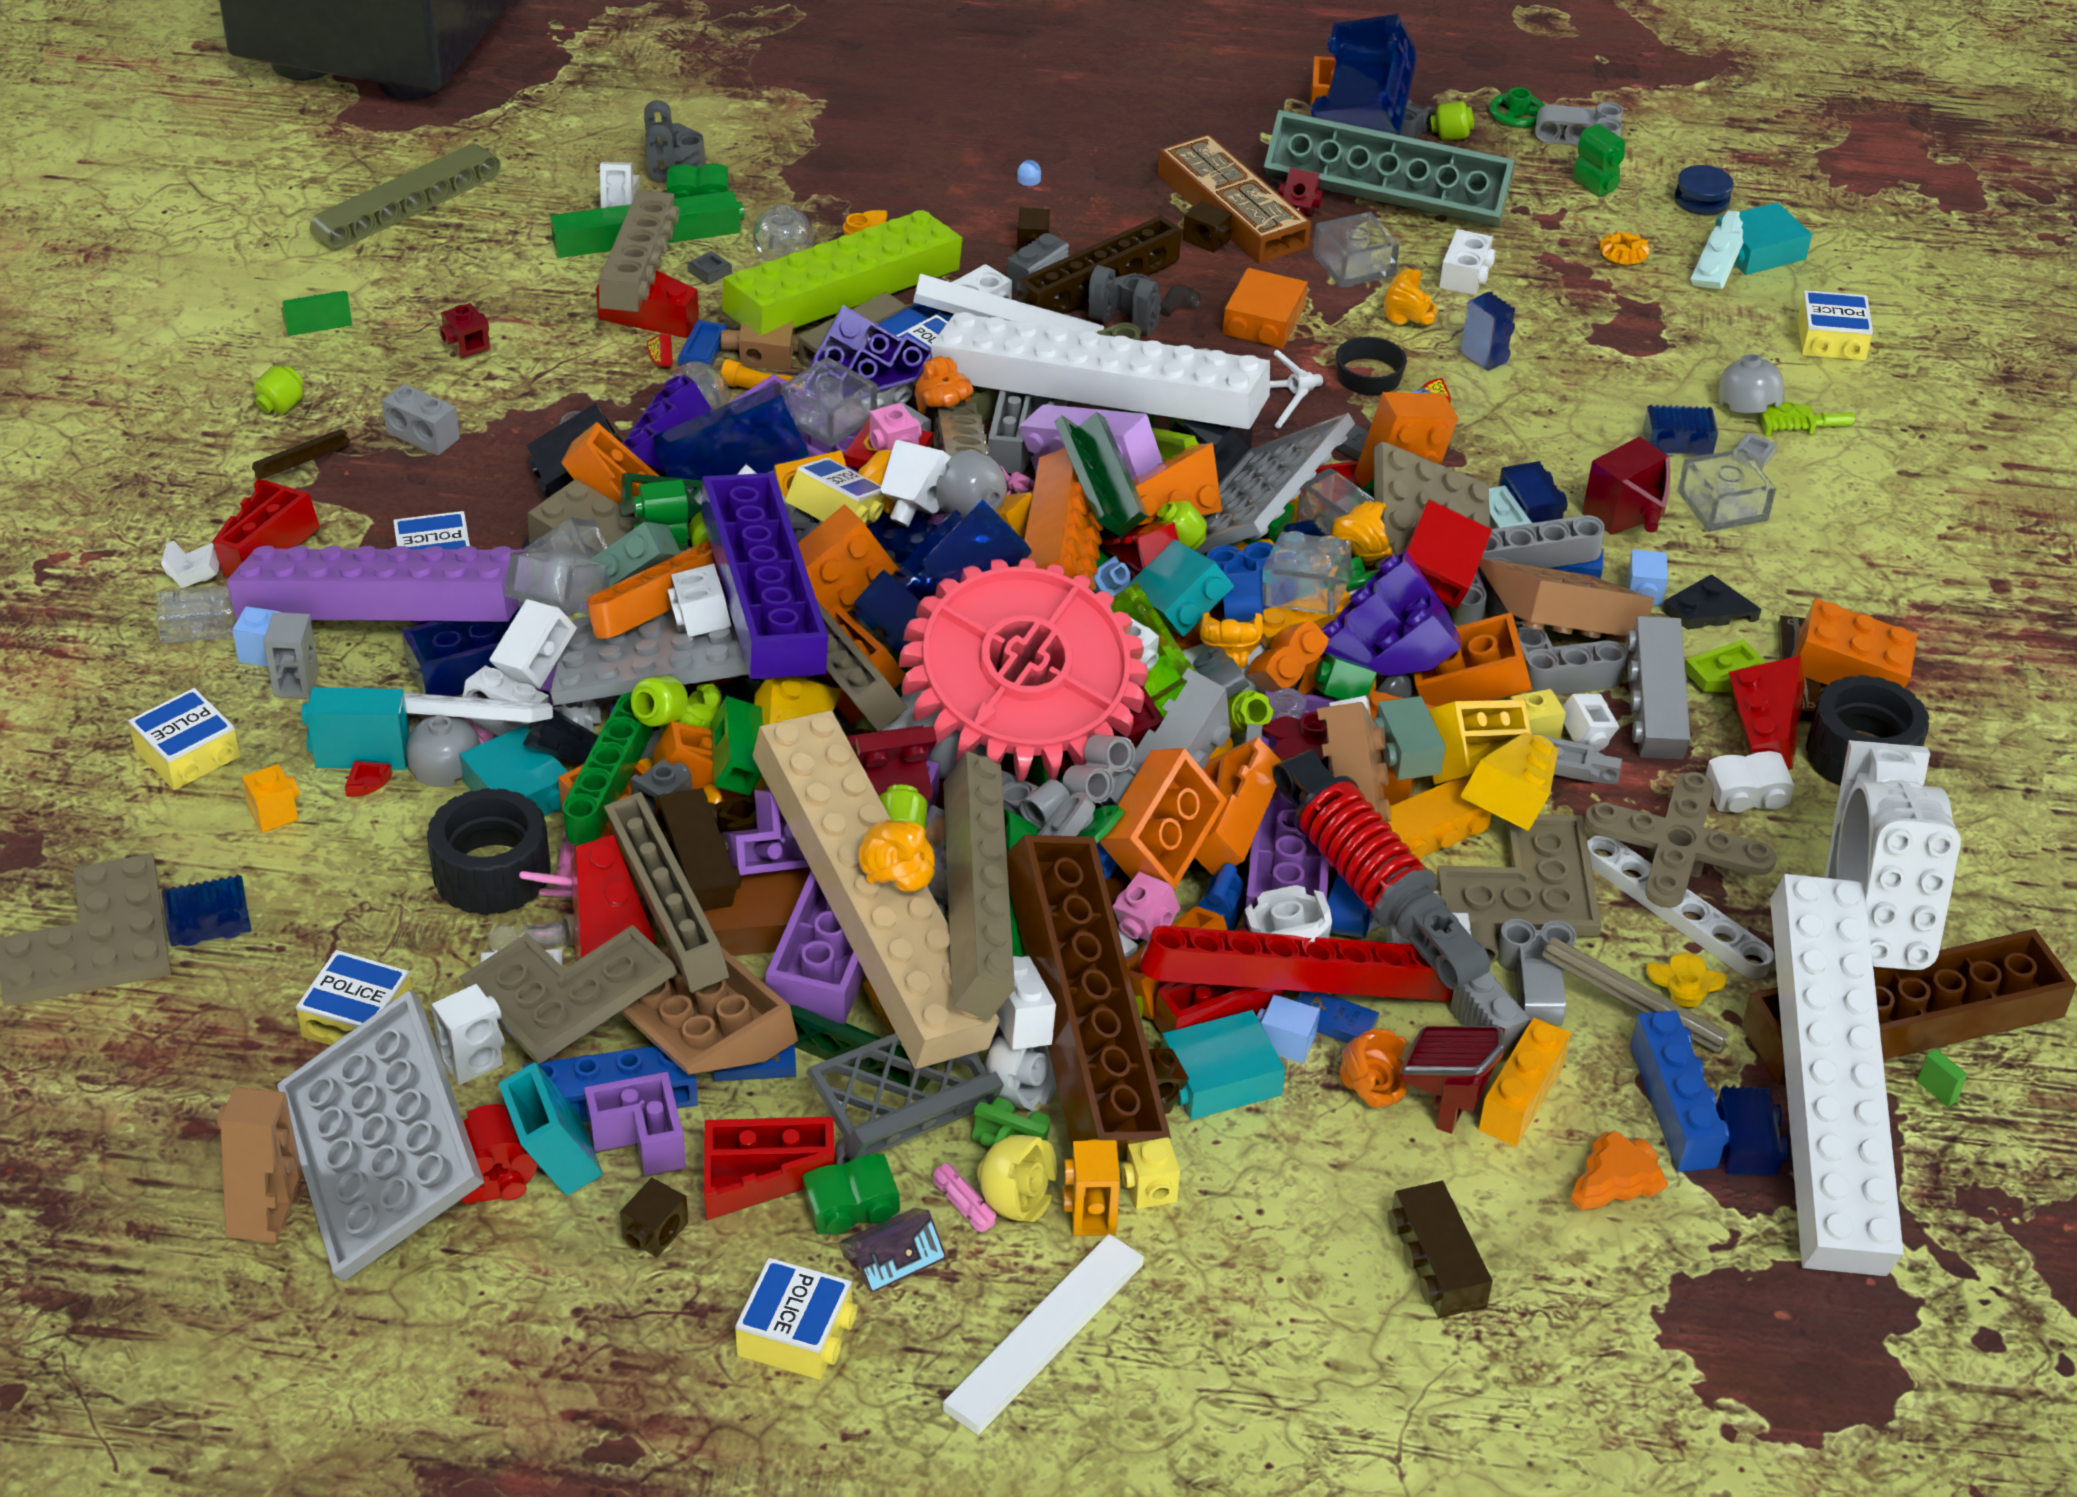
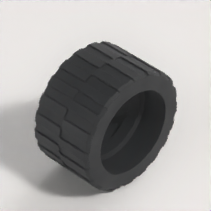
[1805,675,1930,786]
[427,788,551,915]

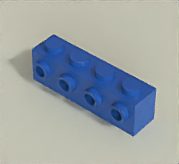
[1630,1010,1729,1172]
[522,1046,698,1122]

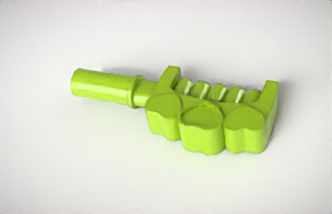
[1759,402,1854,435]

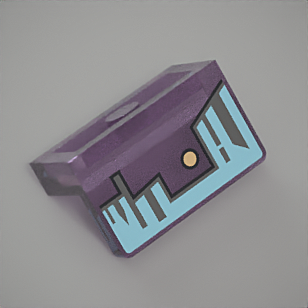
[838,1208,946,1292]

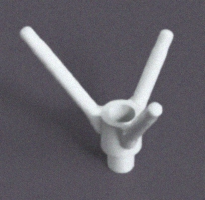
[1270,350,1323,429]

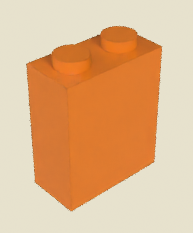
[1223,268,1308,349]

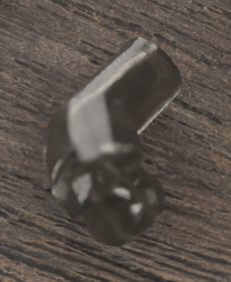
[1159,286,1201,317]

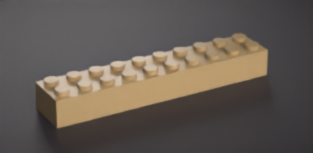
[753,710,1000,1069]

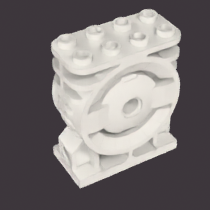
[1824,740,1961,970]

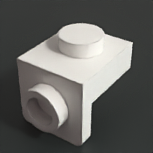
[161,541,220,588]

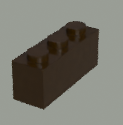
[654,788,741,911]
[1388,1180,1493,1319]

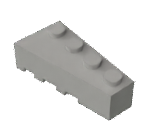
[1626,616,1691,759]

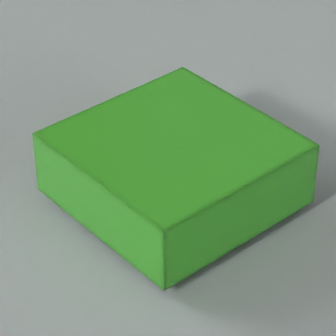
[1917,1049,1967,1107]

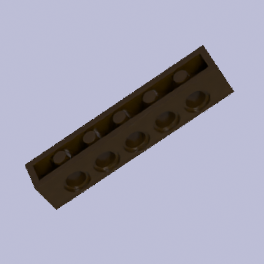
[1017,215,1182,314]

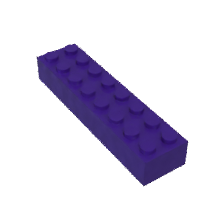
[701,473,828,680]

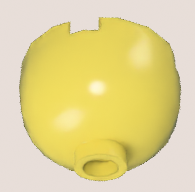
[978,1135,1057,1222]

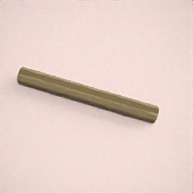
[1542,937,1728,1052]

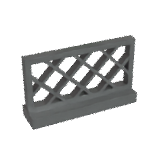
[806,1033,1004,1161]

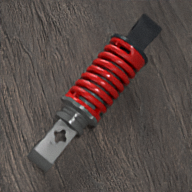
[1273,750,1490,990]

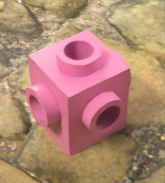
[869,402,922,451]
[1112,871,1181,941]

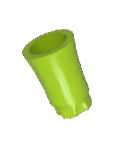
[1227,690,1273,737]

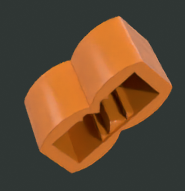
[1247,620,1329,693]

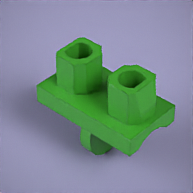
[972,1097,1051,1147]

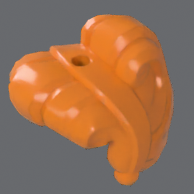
[914,356,973,414]
[1339,1028,1408,1108]

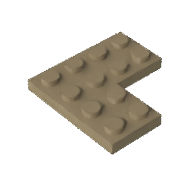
[1374,441,1490,568]
[1436,814,1602,936]
[0,853,171,1007]
[459,925,677,1065]

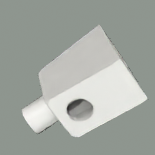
[881,439,951,527]

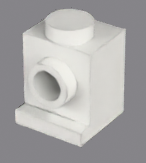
[1563,694,1619,751]

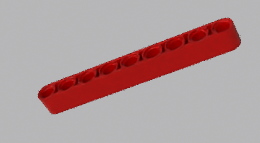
[1139,925,1454,1001]

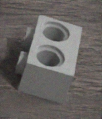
[382,384,460,456]

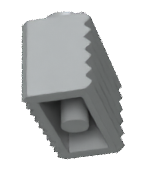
[1450,971,1531,1061]

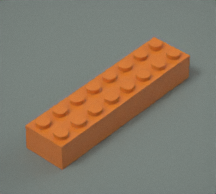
[1021,448,1104,591]

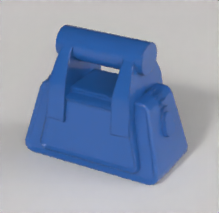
[1198,863,1246,931]

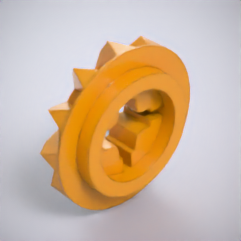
[1600,231,1650,265]

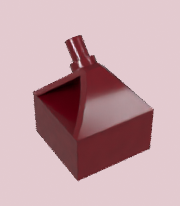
[1582,436,1671,535]

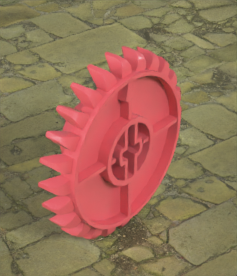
[899,558,1148,782]

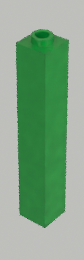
[550,190,745,258]

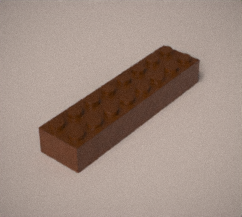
[1007,835,1171,1159]
[1741,929,2077,1085]

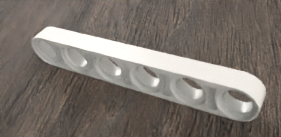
[1587,835,1774,979]

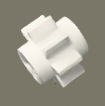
[553,699,601,732]

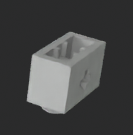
[264,612,319,698]

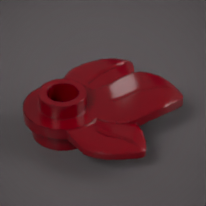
[1262,712,1328,762]

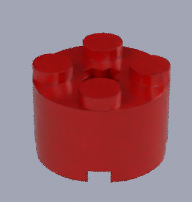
[461,1104,538,1204]

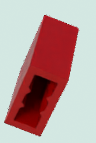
[1404,499,1492,609]

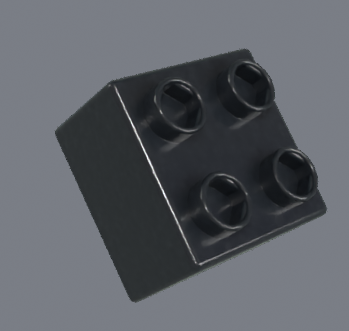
[219,0,512,100]

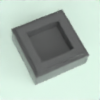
[688,251,732,285]

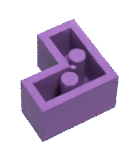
[720,788,809,875]
[584,1072,686,1176]

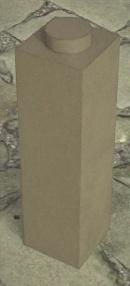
[798,292,907,369]

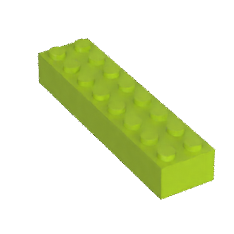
[722,210,962,336]

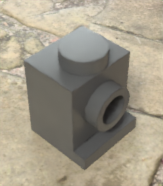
[630,759,692,815]

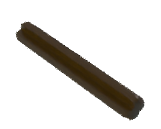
[252,429,350,480]

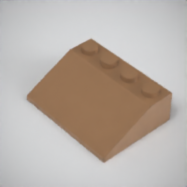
[1479,558,1654,643]
[620,946,798,1075]

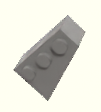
[988,390,1068,474]
[1132,667,1231,772]

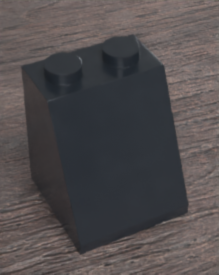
[526,403,623,498]
[1169,417,1253,484]

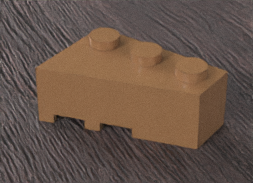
[1317,702,1391,822]
[217,1086,303,1244]

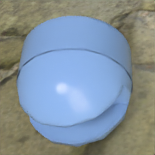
[1017,160,1041,186]

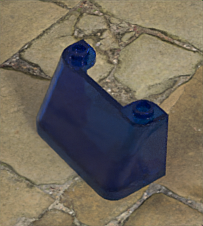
[1311,13,1417,135]
[894,499,1032,597]

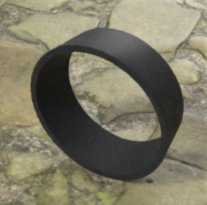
[1336,337,1407,395]

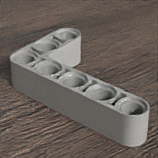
[1447,515,1604,626]
[1480,557,1628,695]

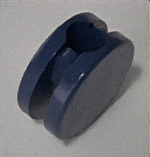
[1675,165,1734,215]

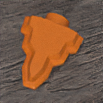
[1570,1130,1668,1210]

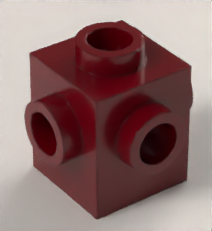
[1278,168,1323,217]
[439,303,490,358]

